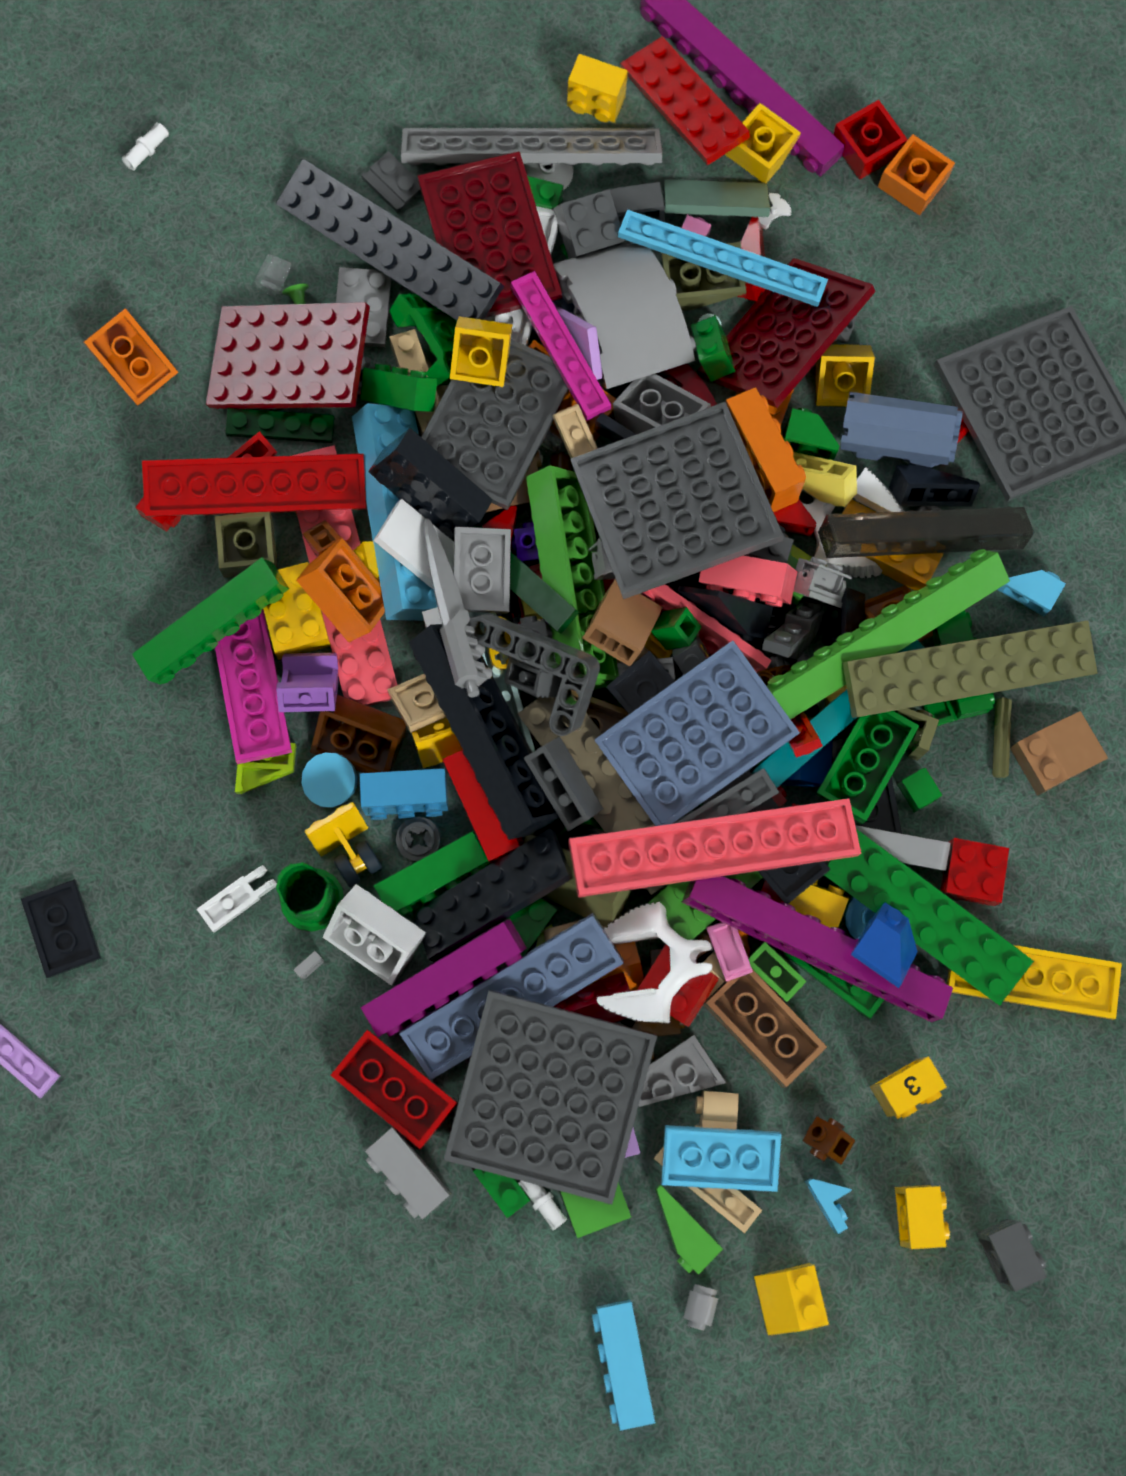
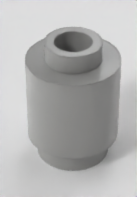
[683,1284,718,1331]

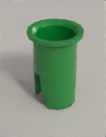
[276,862,344,932]

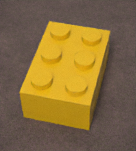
[263,562,331,660]

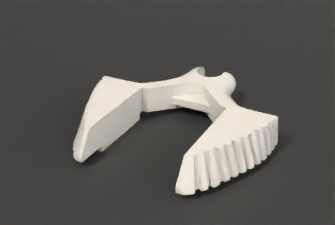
[802,468,909,578]
[597,902,713,1023]

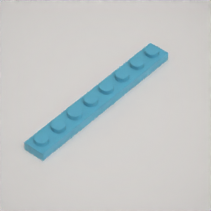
[618,209,828,307]

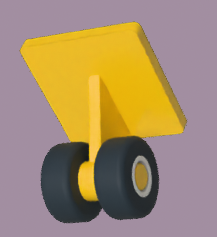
[305,802,382,888]

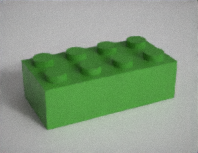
[647,871,763,940]

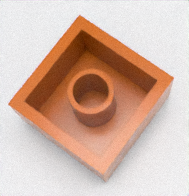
[878,134,955,216]

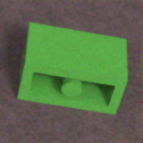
[748,942,807,1002]

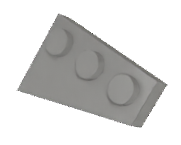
[638,1035,726,1107]

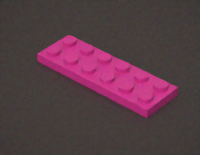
[215,609,292,764]

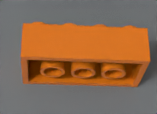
[726,387,806,512]

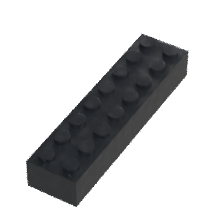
[409,624,561,840]

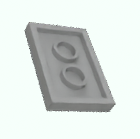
[336,267,392,347]
[453,527,511,614]

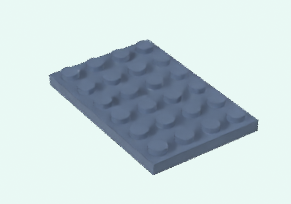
[595,640,800,826]

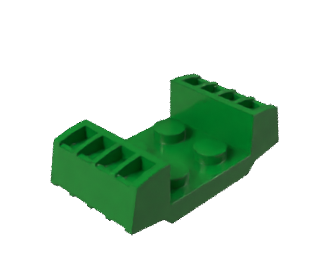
[390,293,457,386]

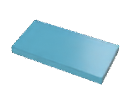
[661,1125,781,1192]

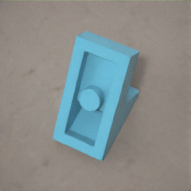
[804,1179,852,1234]

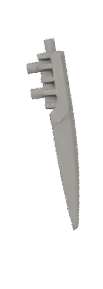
[424,518,492,697]

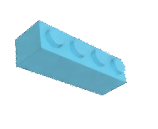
[592,1300,655,1431]

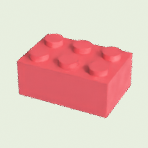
[699,556,798,607]

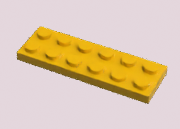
[947,945,1122,1020]

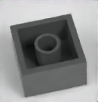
[553,189,625,259]
[976,1219,1047,1292]

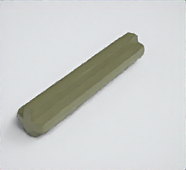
[992,698,1012,778]

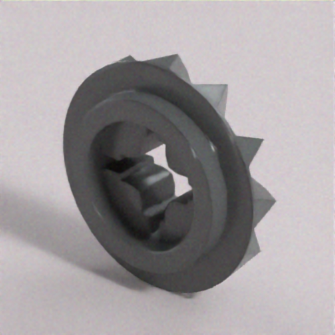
[396,817,440,861]

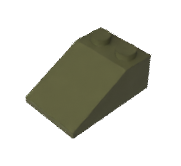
[662,242,746,311]

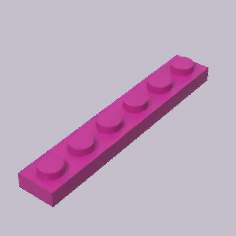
[511,271,611,421]

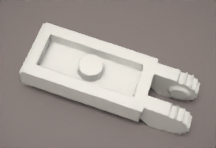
[197,865,277,933]

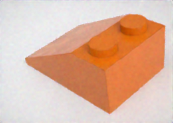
[83,308,178,406]

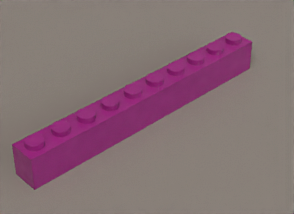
[640,0,845,177]
[681,876,953,1022]

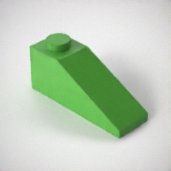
[655,1185,723,1275]

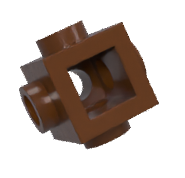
[802,1116,856,1165]

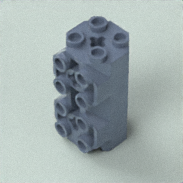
[841,392,963,468]

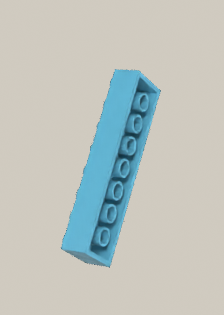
[352,403,437,621]

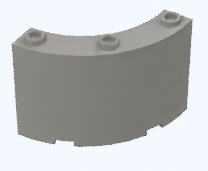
[553,241,696,389]

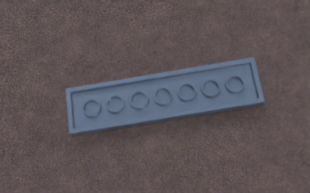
[399,913,624,1080]

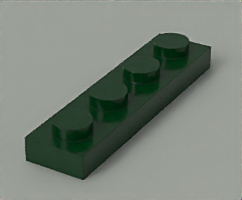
[225,408,335,443]

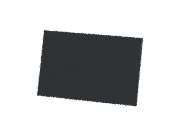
[21,879,102,979]

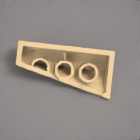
[390,329,448,436]

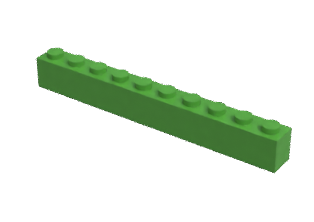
[766,549,1010,720]

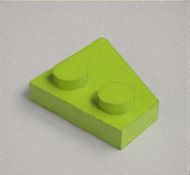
[235,743,297,794]

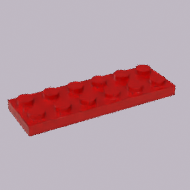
[620,36,750,166]

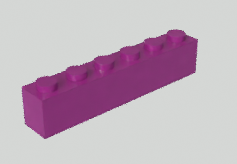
[361,919,527,1037]

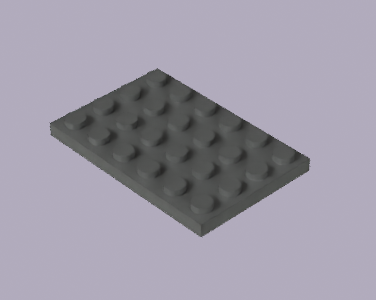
[421,339,569,510]

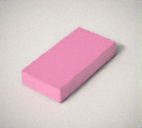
[706,922,753,982]

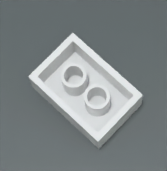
[323,884,426,986]

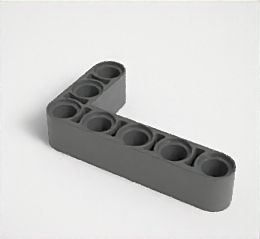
[467,614,600,736]

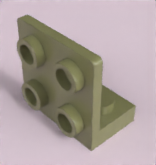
[894,708,939,761]

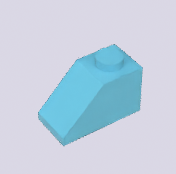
[997,570,1066,617]

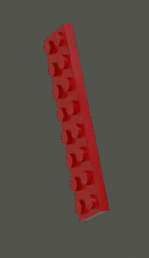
[142,454,366,517]

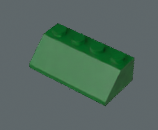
[816,711,919,826]

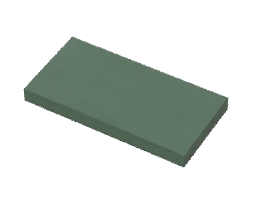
[664,179,770,217]

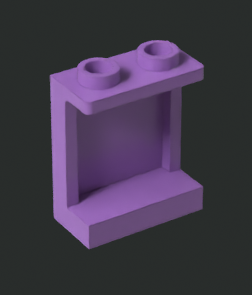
[276,653,339,712]

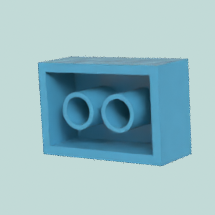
[360,769,448,820]

